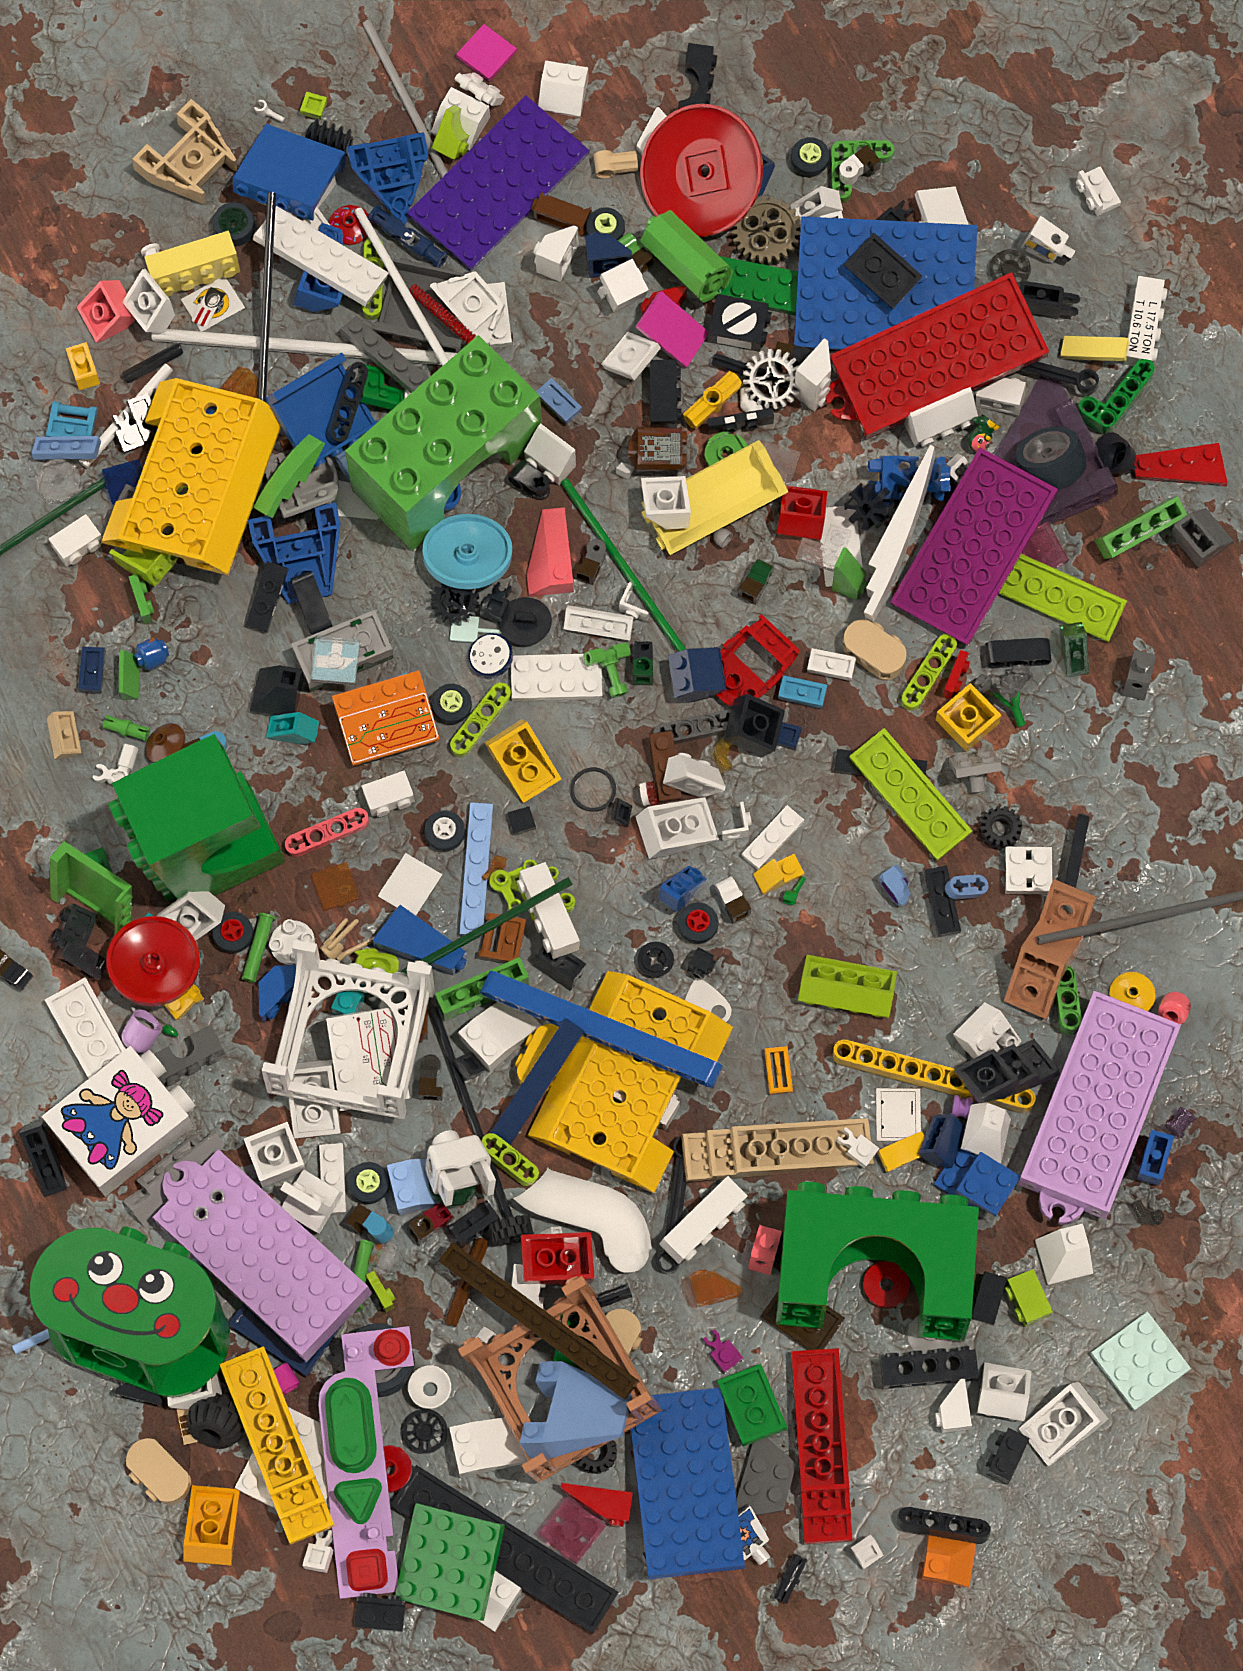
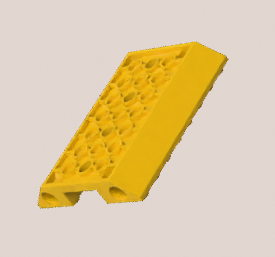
[102,378,281,576]
[528,971,733,1194]

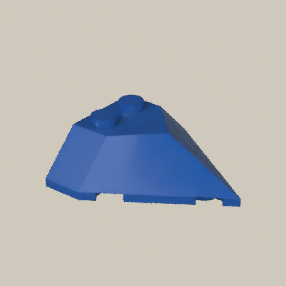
[347,132,429,226]

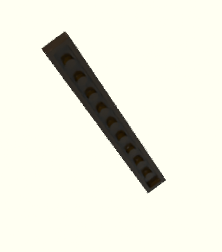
[438,1242,639,1400]

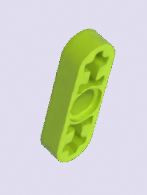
[481,1133,539,1186]

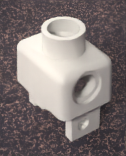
[425,1130,496,1206]

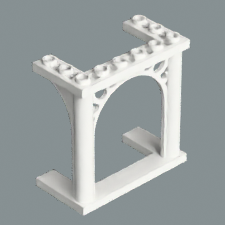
[262,939,435,1119]

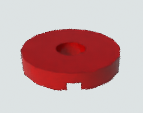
[863,1261,910,1309]

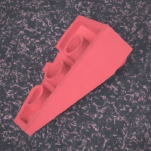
[527,507,574,597]

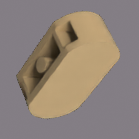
[843,619,906,680]
[591,1309,643,1361]
[126,1438,191,1505]

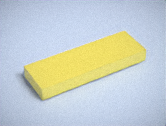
[1060,336,1130,361]

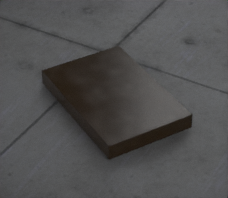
[760,1291,845,1350]

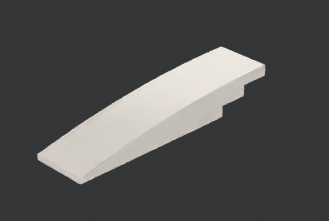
[864,445,935,623]

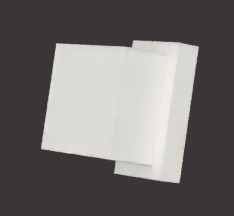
[598,259,649,312]

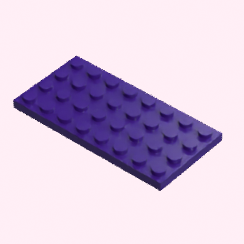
[407,95,590,271]

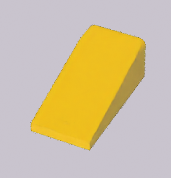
[66,342,100,390]

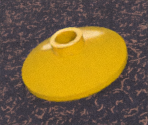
[1109,972,1156,1011]

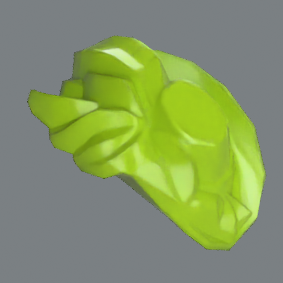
[354,948,399,974]

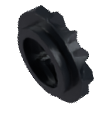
[637,941,674,978]

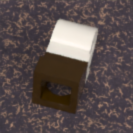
[839,145,881,185]
[715,877,751,924]

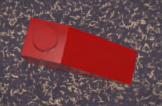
[561,1483,633,1527]

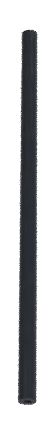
[257,192,276,402]
[428,1006,513,1219]

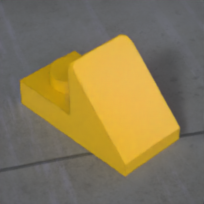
[753,854,804,895]

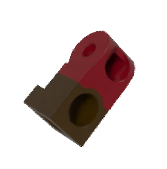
[407,1202,454,1247]

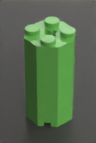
[640,210,734,303]

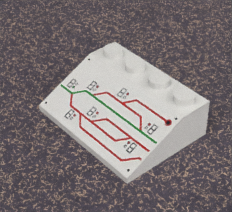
[326,1007,410,1111]

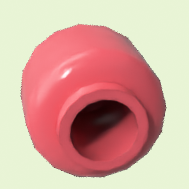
[1158,992,1191,1024]

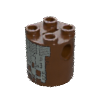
[628,427,687,472]

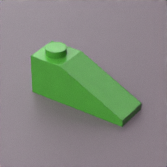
[832,547,868,600]

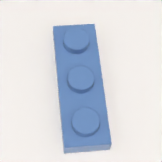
[31,436,101,460]

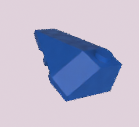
[293,222,343,312]

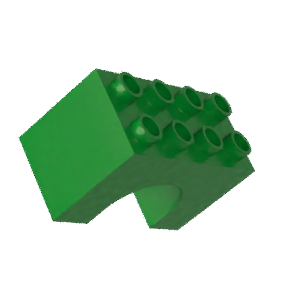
[108,734,286,902]
[776,1182,979,1342]

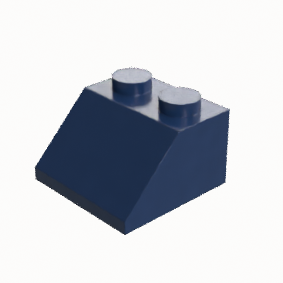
[585,232,632,278]
[668,647,727,703]

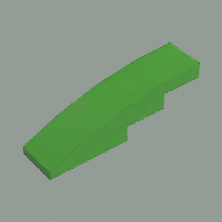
[254,434,325,518]

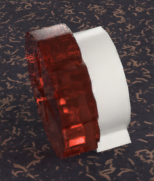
[639,781,658,806]

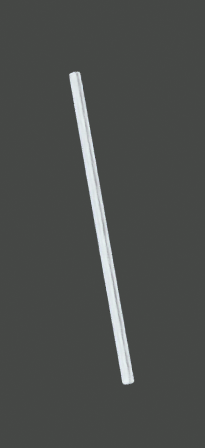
[151,329,457,365]

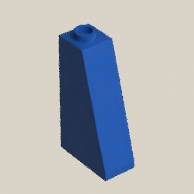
[372,905,468,976]

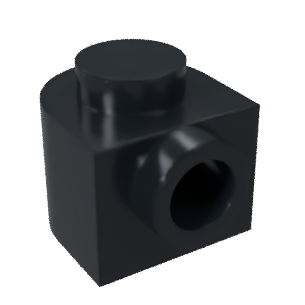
[687,947,717,980]

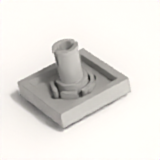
[948,748,1002,792]

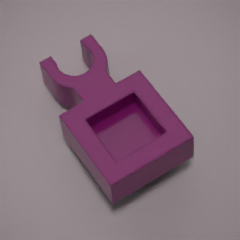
[703,1329,743,1374]

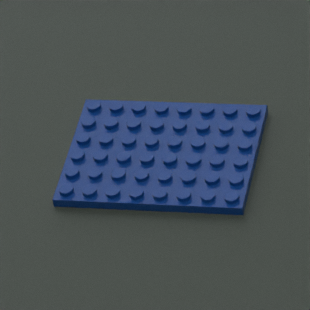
[794,216,978,351]

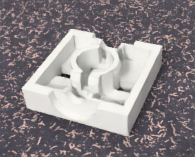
[1005,847,1052,894]

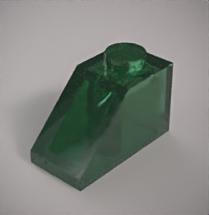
[1059,622,1090,677]

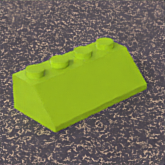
[798,955,897,1018]

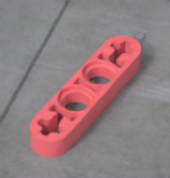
[285,808,369,857]

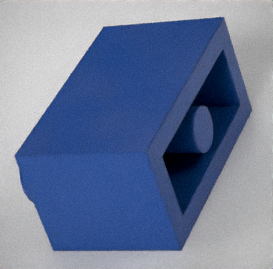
[1136,1130,1174,1186]

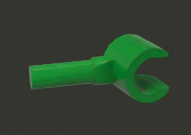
[783,876,806,905]

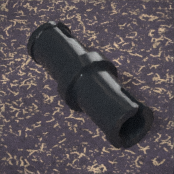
[774,1553,808,1604]

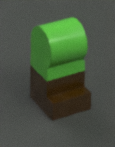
[617,232,654,274]

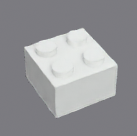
[244,1122,306,1187]

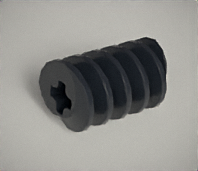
[305,118,353,157]

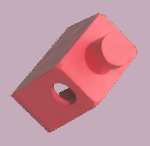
[748,1225,783,1275]

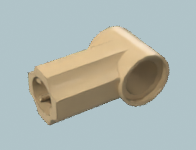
[594,150,638,179]

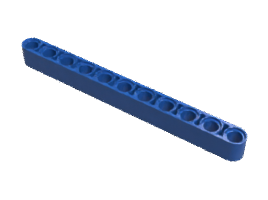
[480,971,723,1088]

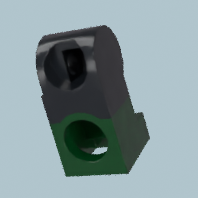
[633,641,653,685]

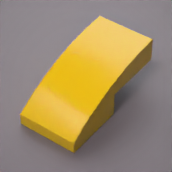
[877,1131,925,1173]

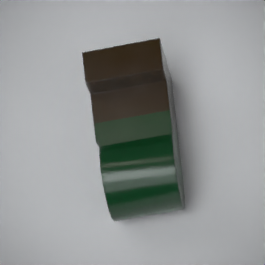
[738,559,774,605]

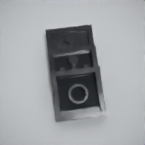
[954,1039,1060,1103]

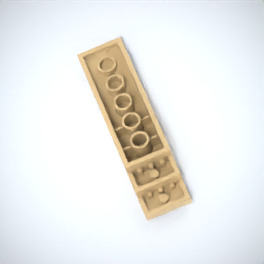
[681,1118,874,1182]

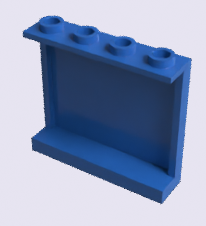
[233,124,345,221]
[265,353,381,468]

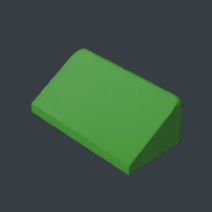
[119,650,139,700]

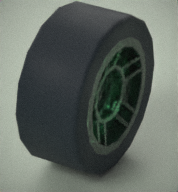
[212,202,255,247]

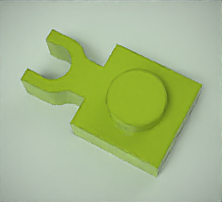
[366,1270,396,1313]

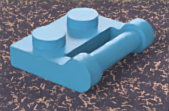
[46,401,98,437]

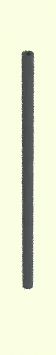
[1036,891,1243,945]

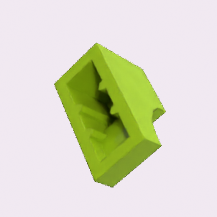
[432,105,470,160]

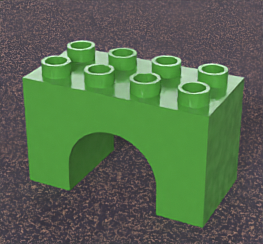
[345,335,542,551]

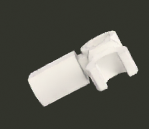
[93,744,139,784]

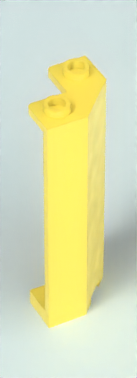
[641,440,788,555]

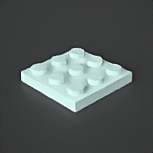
[1091,1311,1191,1411]

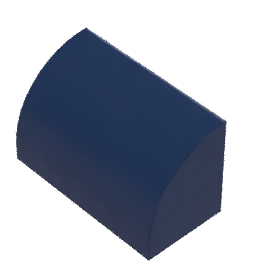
[918,1114,966,1168]

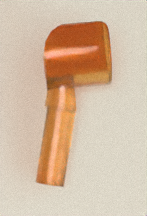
[481,855,507,881]

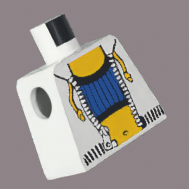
[1021,216,1075,263]

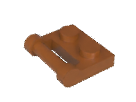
[477,913,527,963]

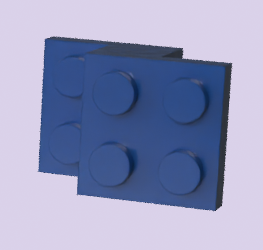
[934,1147,1021,1217]

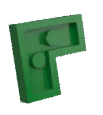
[360,365,405,410]

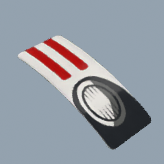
[192,287,225,327]

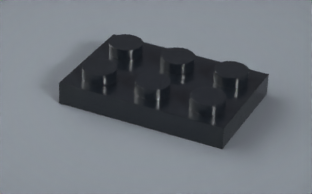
[844,232,923,310]

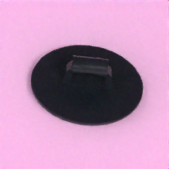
[498,597,552,645]

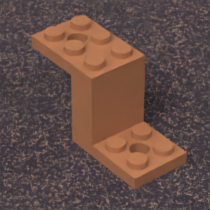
[1004,879,1097,1019]

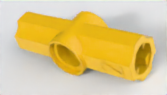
[682,371,743,429]

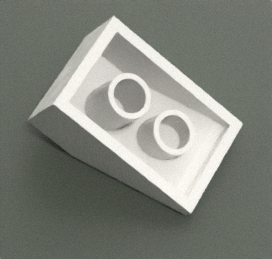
[635,797,719,859]
[458,1002,541,1072]
[289,1060,341,1138]
[1019,1382,1108,1466]
[449,1418,528,1478]

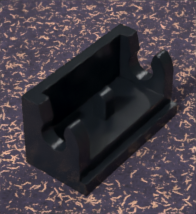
[55,935,107,981]
[533,945,586,991]
[447,1200,500,1248]

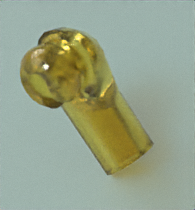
[713,738,733,773]

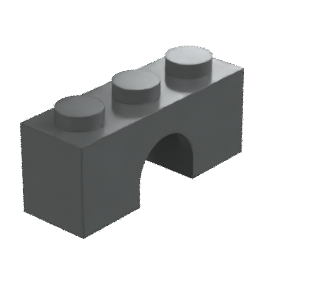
[154,1025,225,1086]

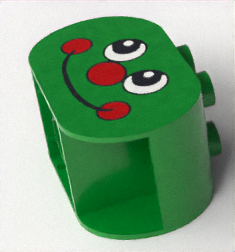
[30,1226,230,1397]

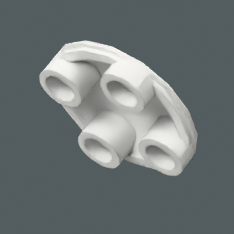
[269,919,315,965]

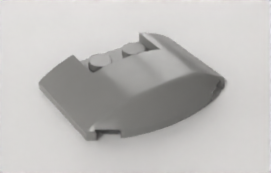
[265,448,339,518]

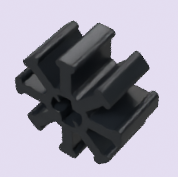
[844,481,894,531]

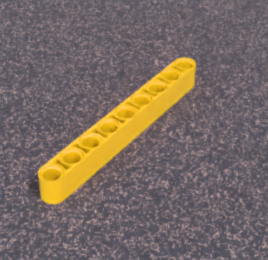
[833,1040,1035,1113]

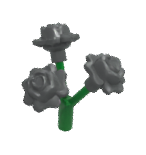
[973,665,1033,727]

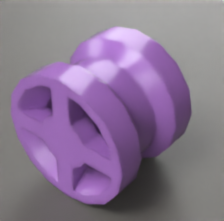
[952,1095,973,1120]

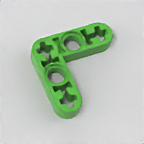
[831,140,894,203]

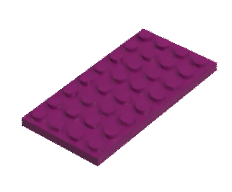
[890,448,1058,646]

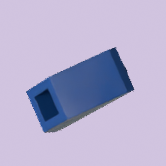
[658,866,707,912]
[259,965,296,1023]

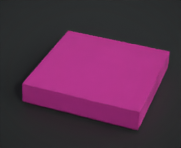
[456,24,517,82]

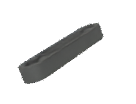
[653,709,731,745]

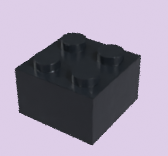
[723,694,785,757]

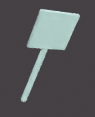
[450,616,501,643]

